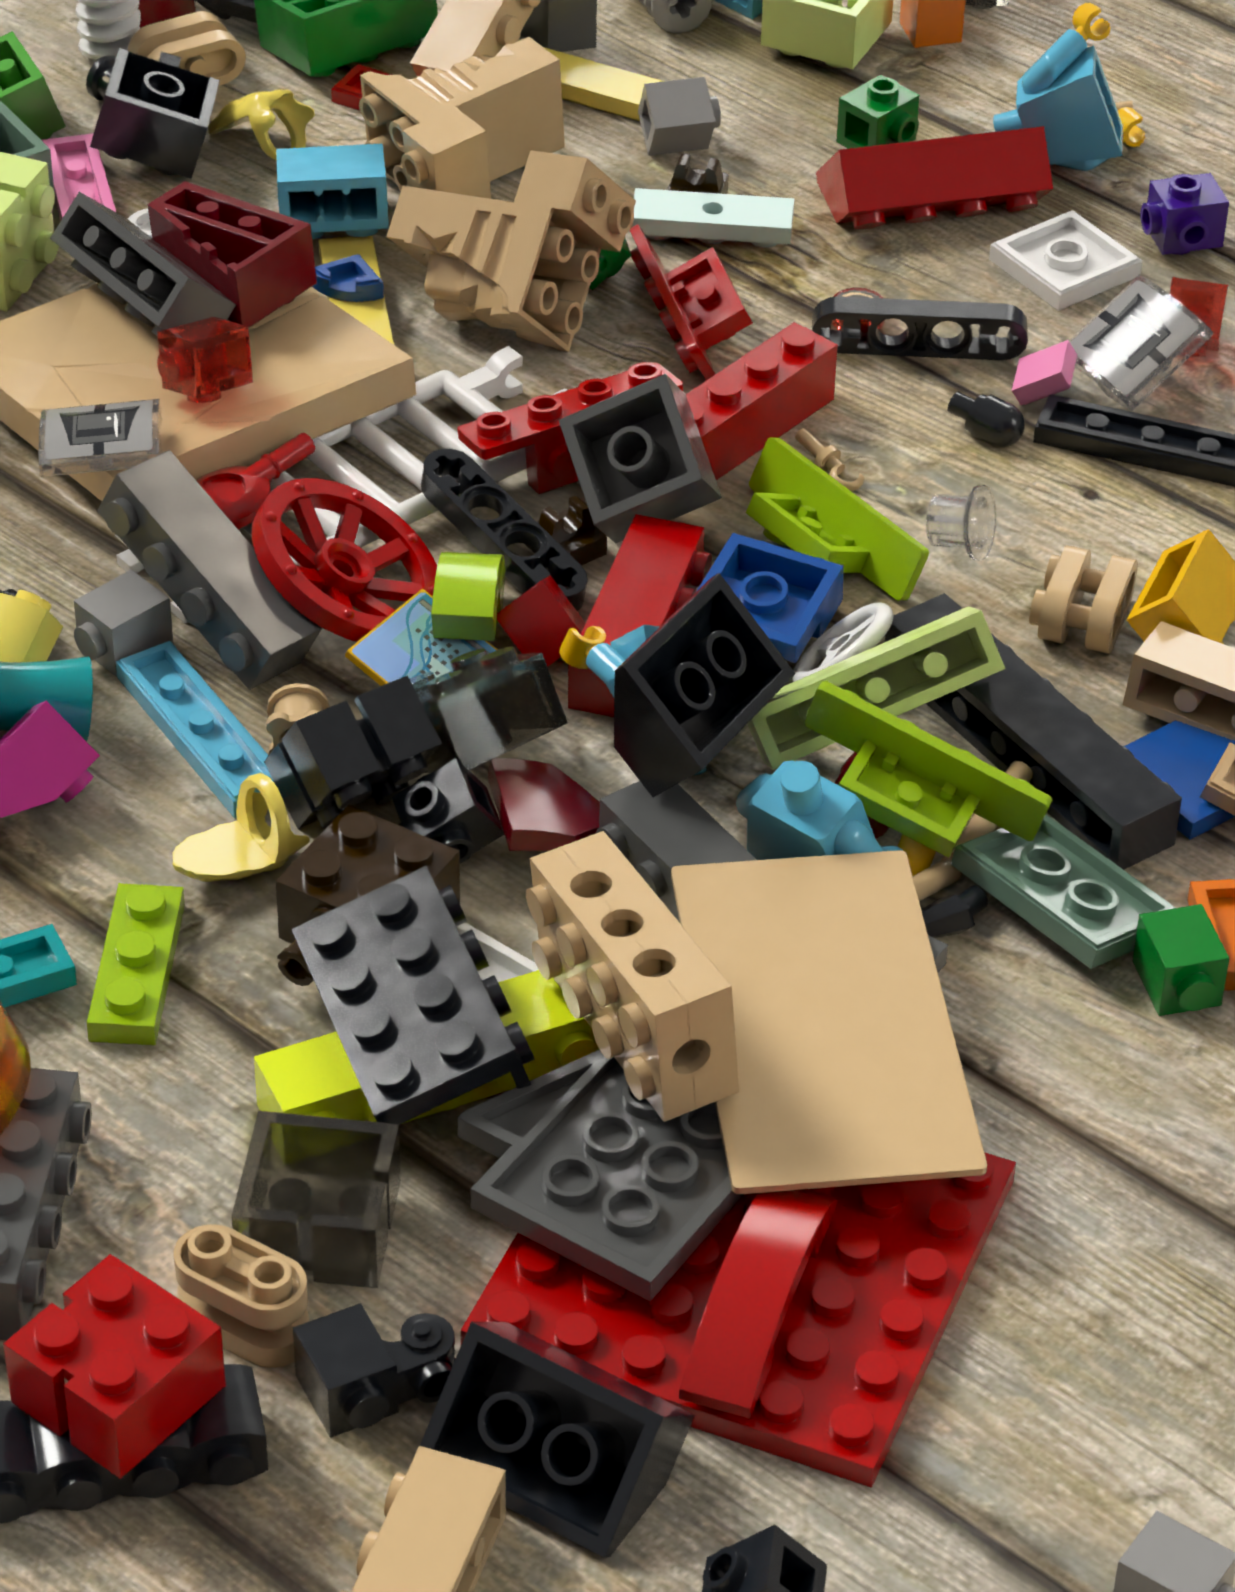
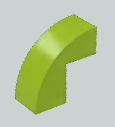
[431,552,506,641]

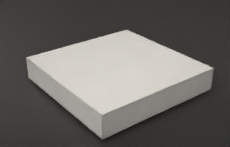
[989,210,1142,311]

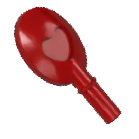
[196,433,315,530]

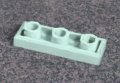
[630,188,794,248]

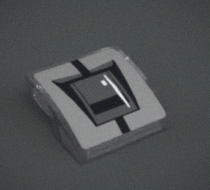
[1069,274,1214,412]
[39,399,162,477]

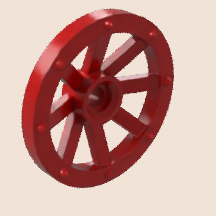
[252,478,437,642]

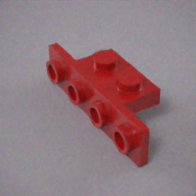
[630,224,753,380]
[457,362,683,494]

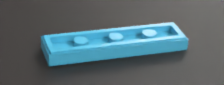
[116,641,274,818]

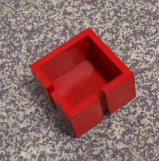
[3,1253,226,1479]

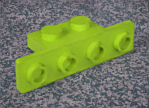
[745,437,929,601]
[804,681,1052,858]

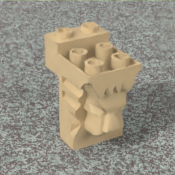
[359,37,565,199]
[386,150,636,352]

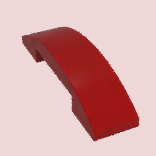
[679,1189,837,1419]

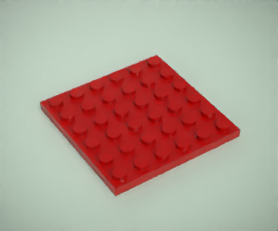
[460,1152,1016,1488]

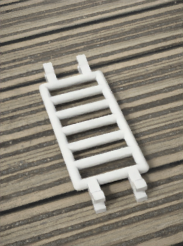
[115,346,567,623]

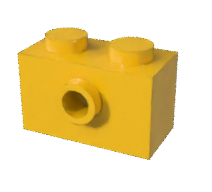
[1126,529,1235,644]

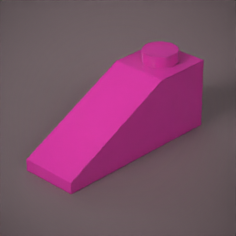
[0,700,100,818]

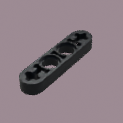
[812,296,1028,360]
[421,448,588,611]

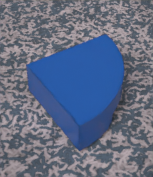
[312,254,384,302]

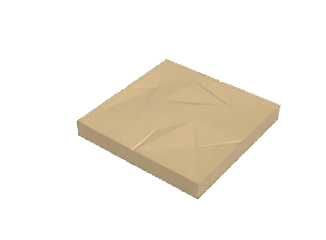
[0,283,416,501]

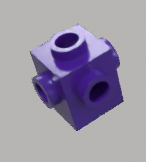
[1140,173,1229,255]

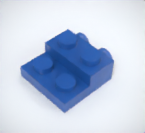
[696,533,843,663]

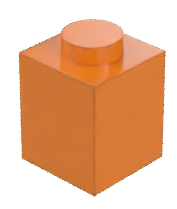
[899,0,966,48]

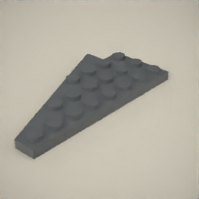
[458,935,948,1301]

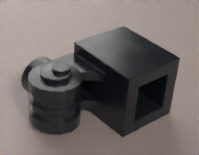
[293,1303,455,1438]

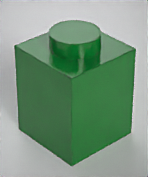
[1132,904,1230,1016]

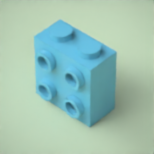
[276,143,389,239]

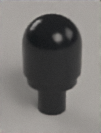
[947,391,1025,447]

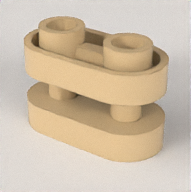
[128,11,246,86]
[1029,545,1138,654]
[174,1224,309,1368]

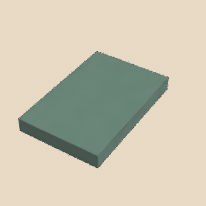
[951,814,1176,969]

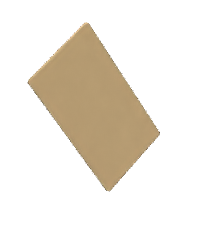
[671,850,987,1194]

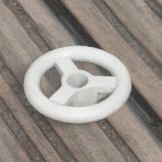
[792,603,893,682]

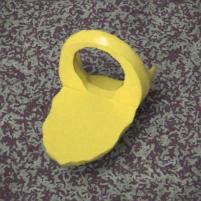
[208,90,315,161]
[172,773,310,882]

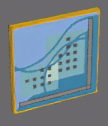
[345,588,515,733]

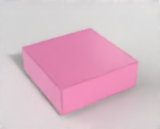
[1012,340,1077,405]

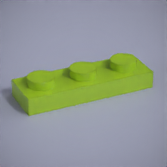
[87,883,185,1046]

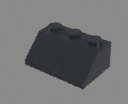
[614,573,795,798]
[420,1322,695,1558]

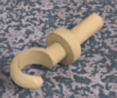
[795,428,864,492]

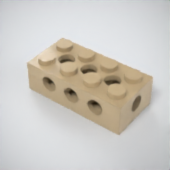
[526,831,739,1122]

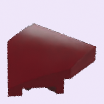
[488,757,600,851]

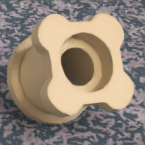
[266,683,329,755]

